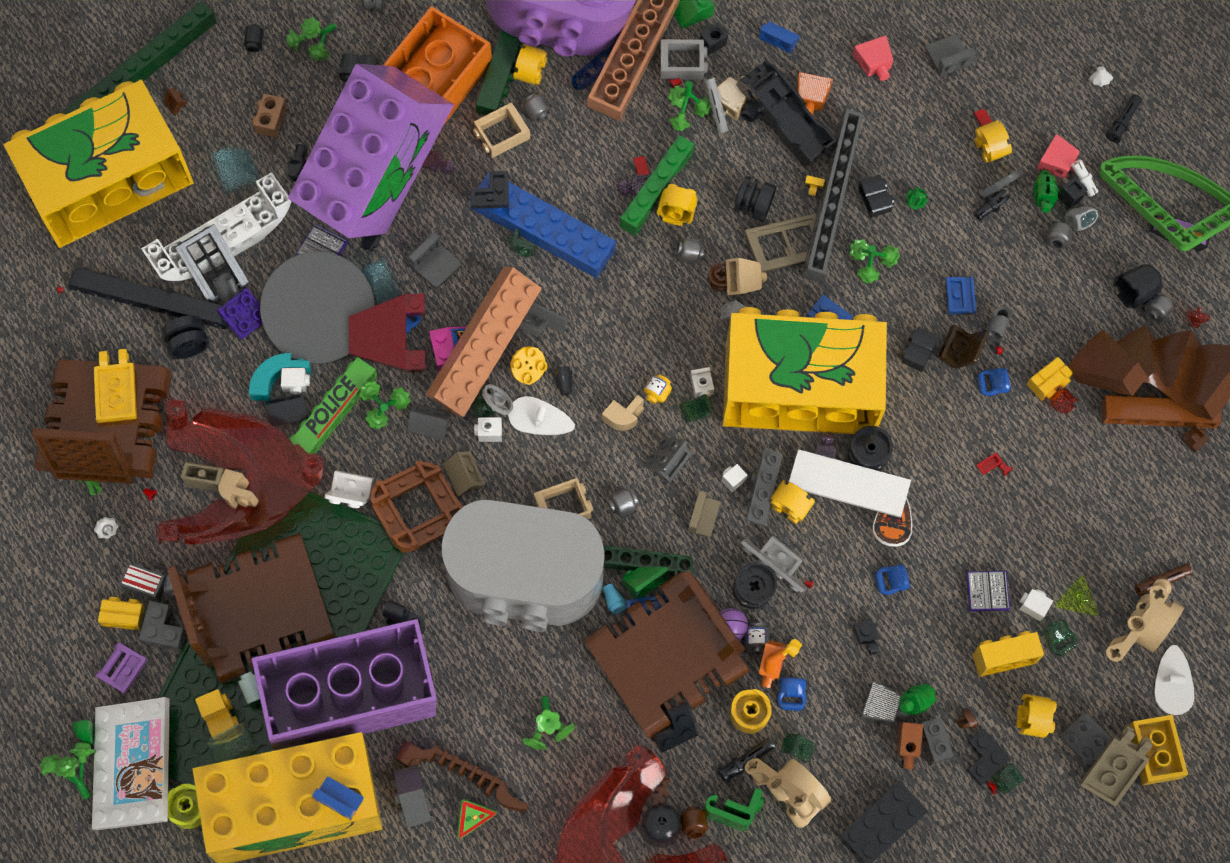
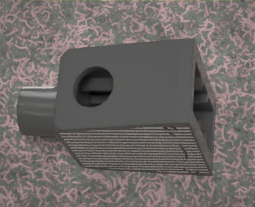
[860,681,909,726]

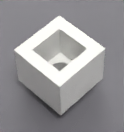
[722,464,747,492]

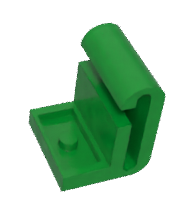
[703,788,765,831]

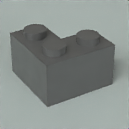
[139,601,187,652]
[392,765,432,827]

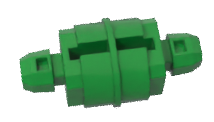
[1033,170,1059,213]
[899,684,936,715]

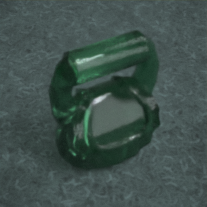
[471,387,497,418]
[1043,619,1077,656]

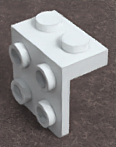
[324,470,374,508]

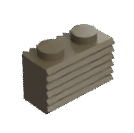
[181,462,224,492]

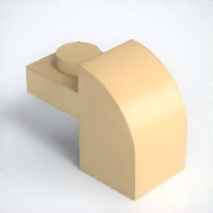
[602,395,644,431]
[218,469,259,509]

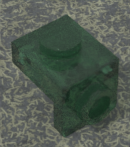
[509,229,535,257]
[679,394,713,423]
[781,733,817,763]
[992,763,1025,795]

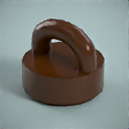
[957,708,978,729]

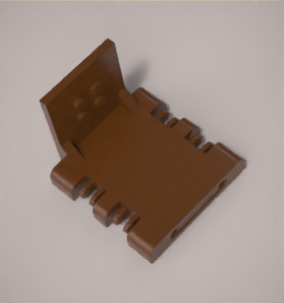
[32,359,172,484]
[167,533,335,684]
[584,570,750,739]

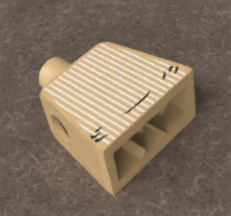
[717,76,748,121]

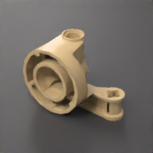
[1106,578,1184,662]
[745,758,831,828]

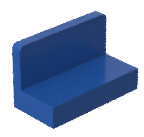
[759,21,800,53]
[312,777,364,820]

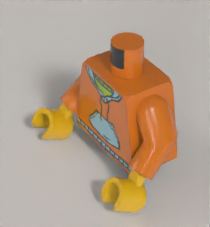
[759,639,802,688]

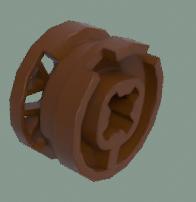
[708,262,727,291]

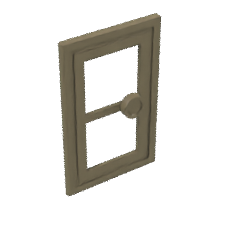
[744,213,832,272]

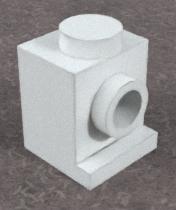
[690,367,714,399]

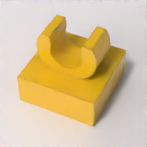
[805,175,825,196]

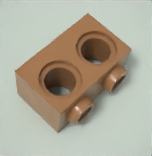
[252,94,287,138]

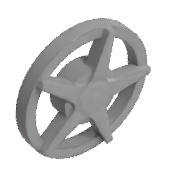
[482,384,513,415]

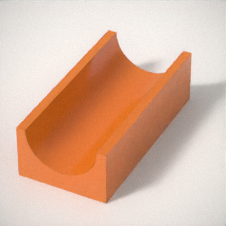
[383,6,492,126]

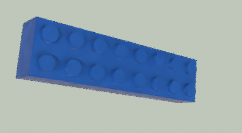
[470,172,616,279]

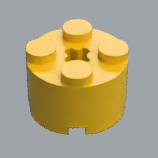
[513,44,548,85]
[974,120,1012,163]
[657,184,698,226]
[770,480,815,524]
[730,689,772,734]
[1016,694,1057,738]

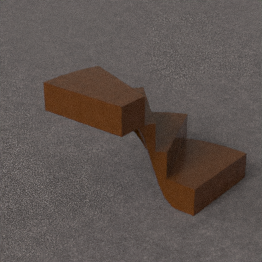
[1067,325,1230,420]

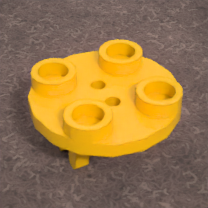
[510,346,547,385]

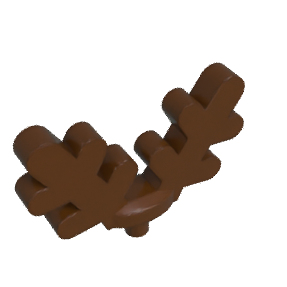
[640,769,671,805]

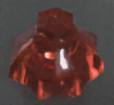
[1186,307,1210,328]

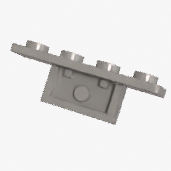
[741,535,807,592]

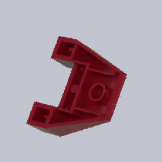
[349,294,426,373]

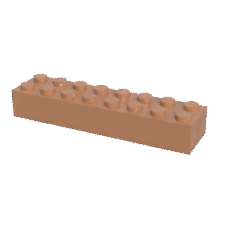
[587,0,680,121]
[425,267,542,417]

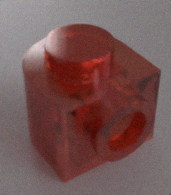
[1050,388,1077,415]

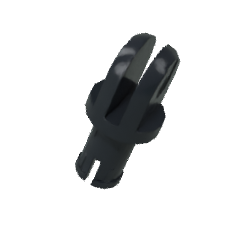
[287,144,307,182]
[973,189,1010,221]

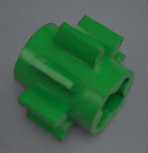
[905,187,929,210]

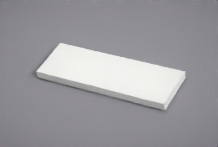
[789,449,911,518]

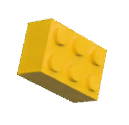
[972,631,1044,677]
[1128,715,1188,785]

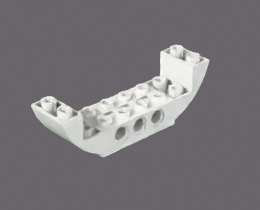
[141,172,291,281]

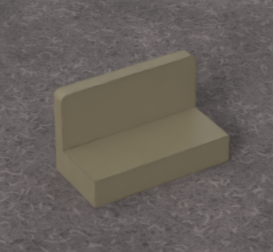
[444,451,485,497]
[688,490,720,537]

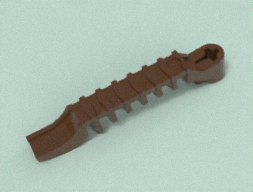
[394,741,529,812]

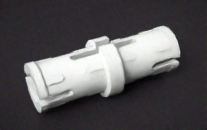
[1071,159,1099,197]

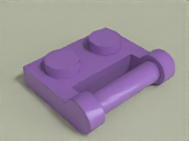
[95,642,148,694]

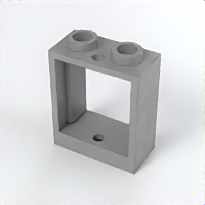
[660,39,708,80]

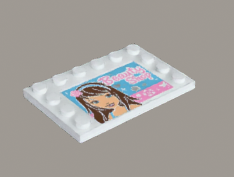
[92,697,170,830]

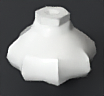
[1089,67,1113,87]
[94,517,119,539]

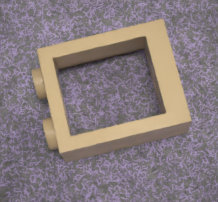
[473,102,530,158]
[534,478,593,519]

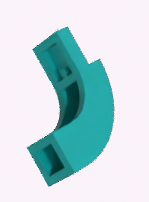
[249,353,312,401]

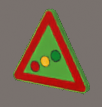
[457,799,497,839]

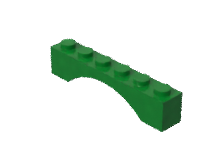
[620,135,695,236]

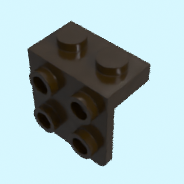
[938,325,989,369]

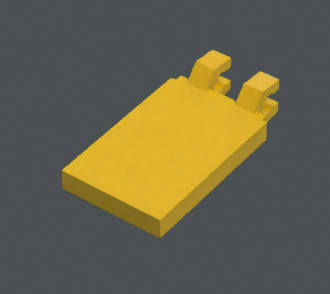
[94,349,137,423]

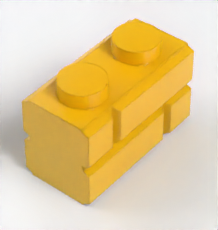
[1026,357,1073,401]
[98,597,145,631]

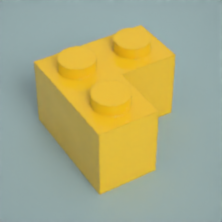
[195,689,240,744]

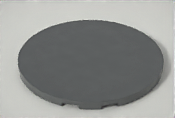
[260,252,375,364]

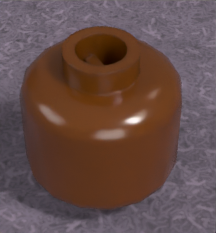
[680,806,709,839]

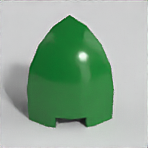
[72,720,95,746]

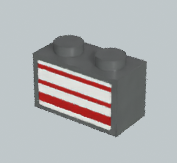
[119,562,166,602]

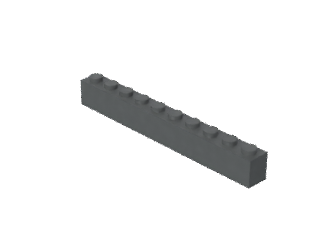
[801,109,864,283]

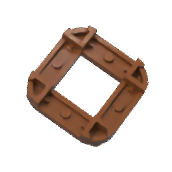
[370,460,463,552]

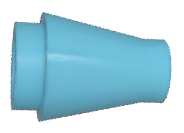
[602,584,626,614]

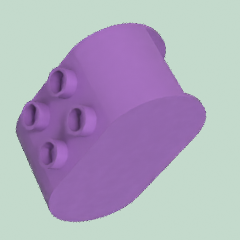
[486,0,636,56]

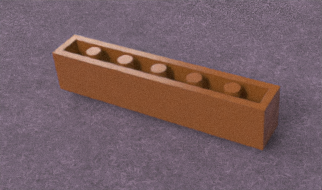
[1102,394,1221,428]

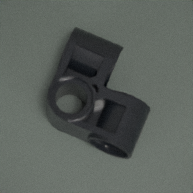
[382,600,426,635]

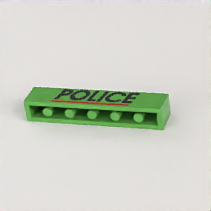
[287,357,377,464]

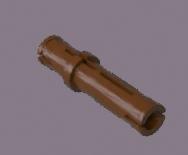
[1135,563,1193,596]

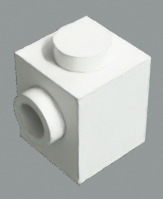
[281,368,310,395]
[474,417,502,442]
[1019,589,1053,621]

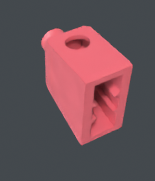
[853,36,893,81]
[1037,134,1085,178]

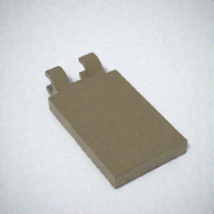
[1080,725,1153,807]

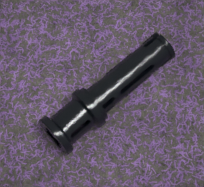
[1106,94,1142,143]
[717,737,775,784]

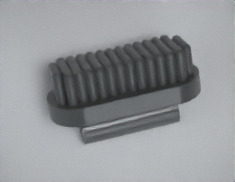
[213,273,240,305]

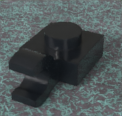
[853,619,879,656]

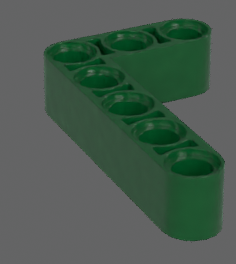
[604,546,694,576]

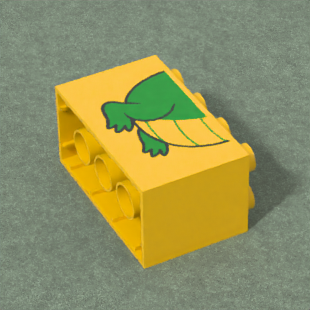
[3,79,194,248]
[723,307,887,434]
[192,732,382,863]

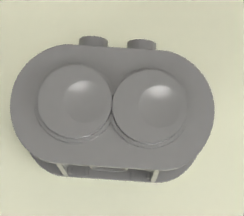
[442,500,604,632]

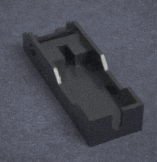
[736,60,837,168]

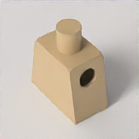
[726,258,767,295]

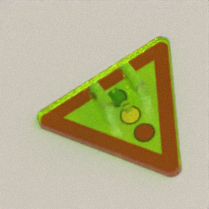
[1056,575,1099,616]

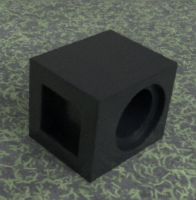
[699,23,728,55]
[1058,176,1088,209]

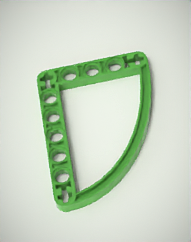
[1098,156,1230,251]

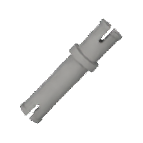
[704,78,729,134]

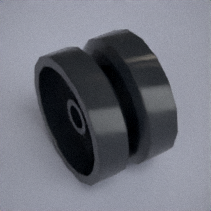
[161,315,210,360]
[848,426,893,471]

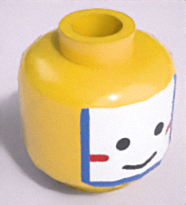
[644,374,672,404]

